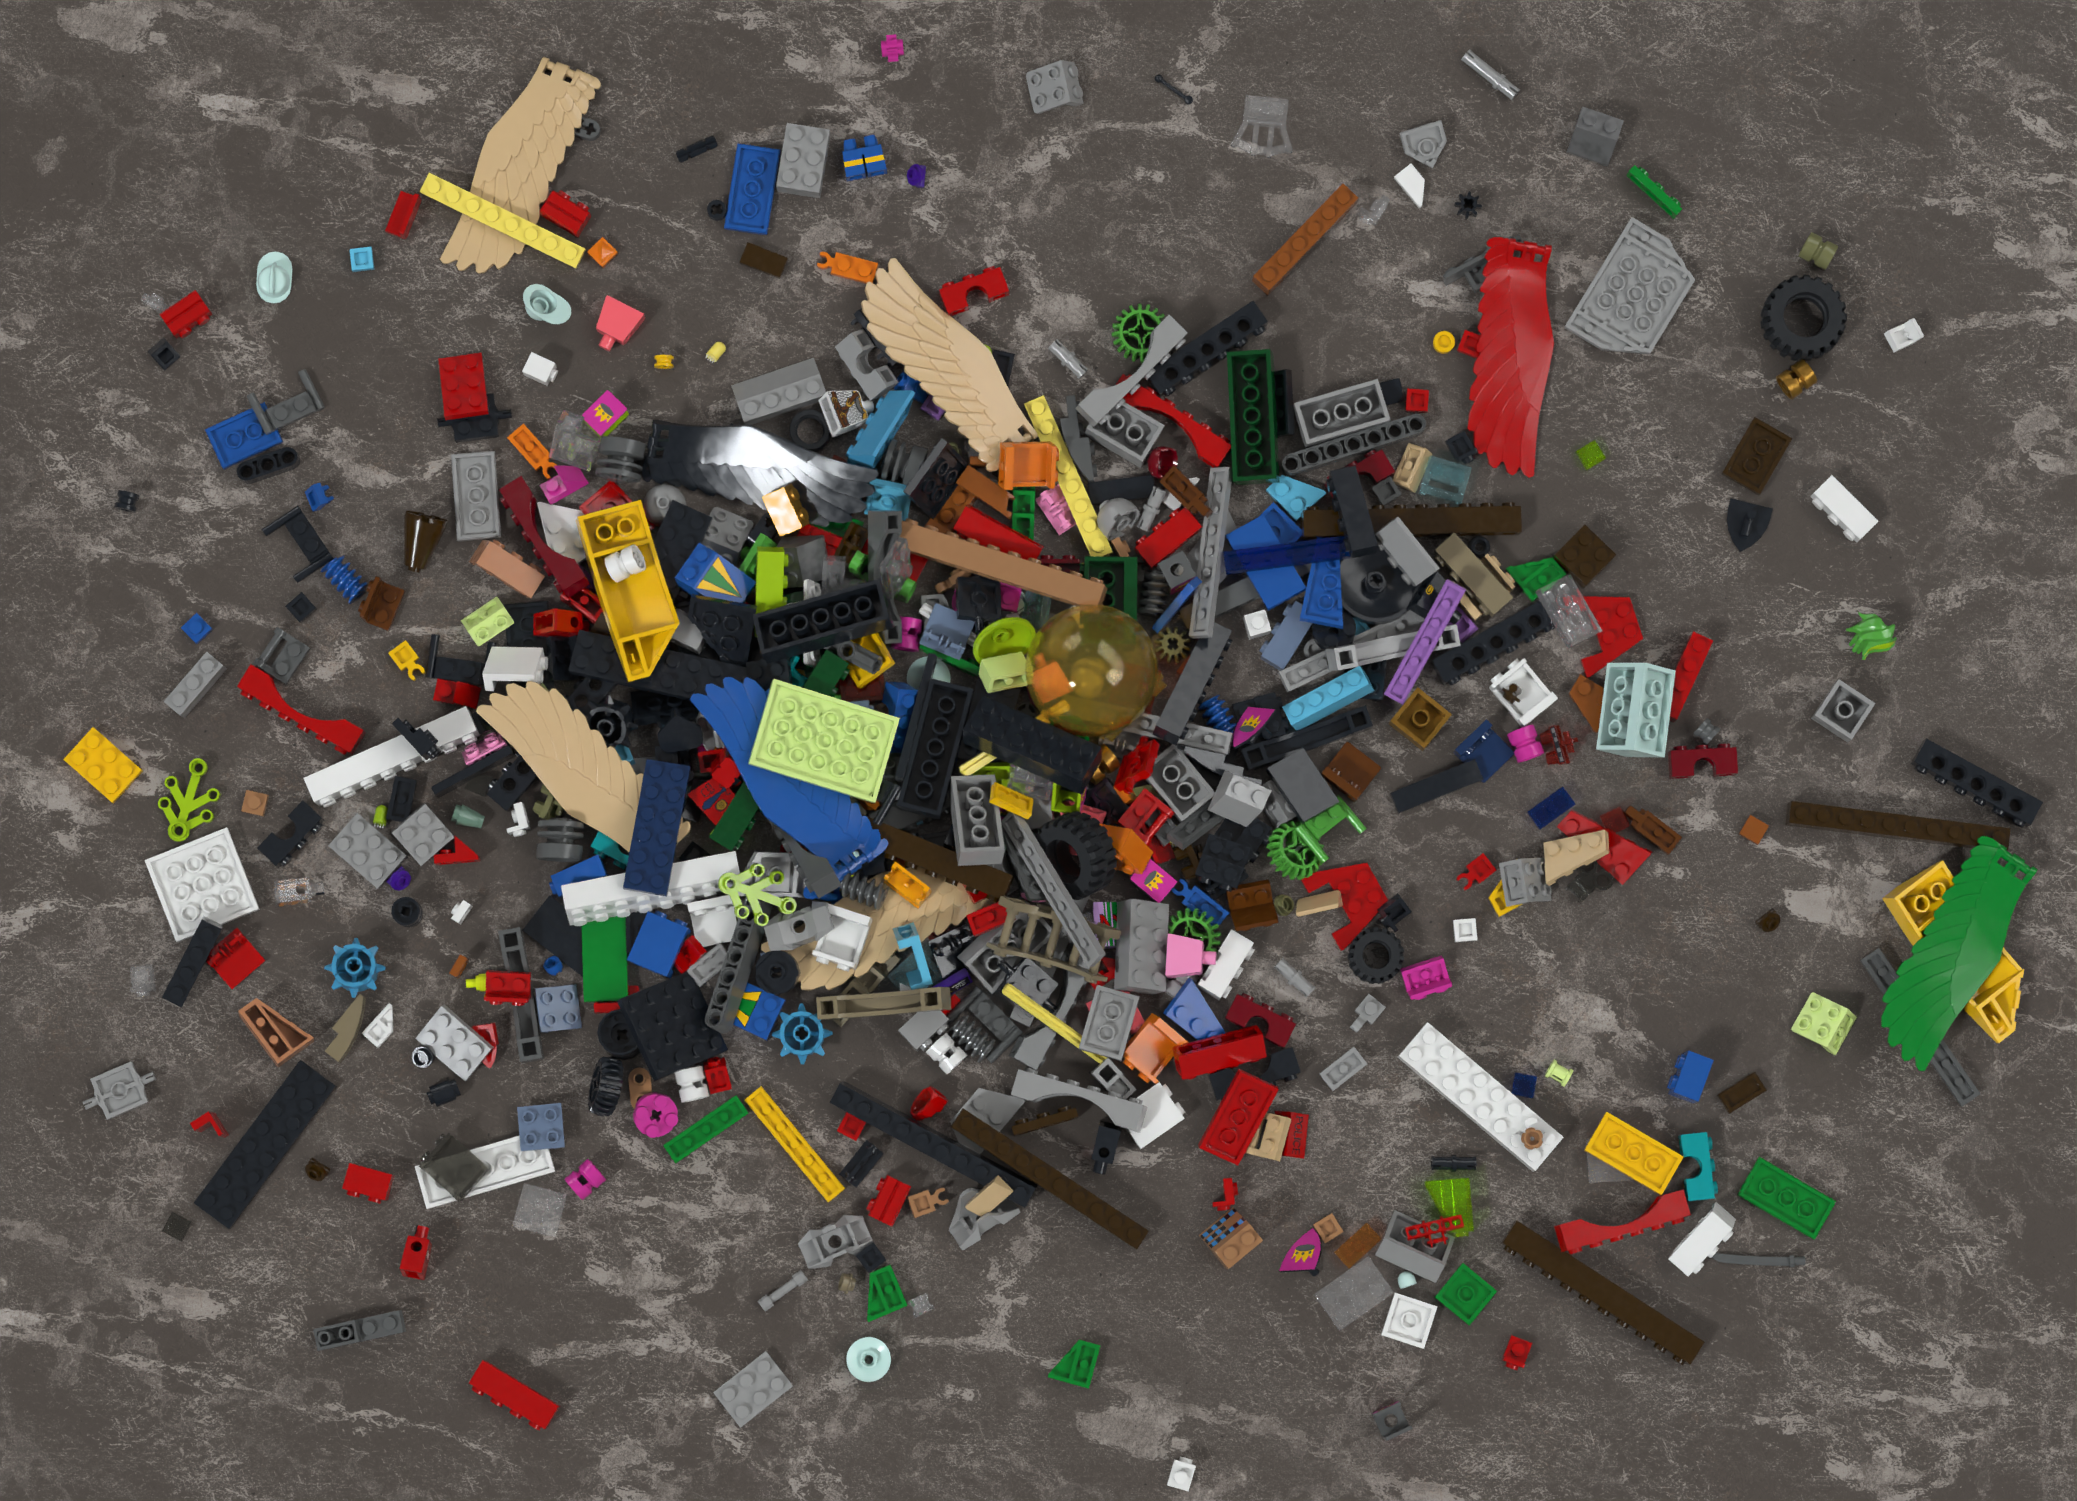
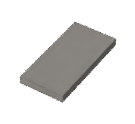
[451,451,502,541]

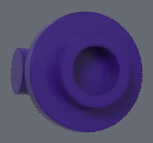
[907,164,926,188]
[386,866,411,891]

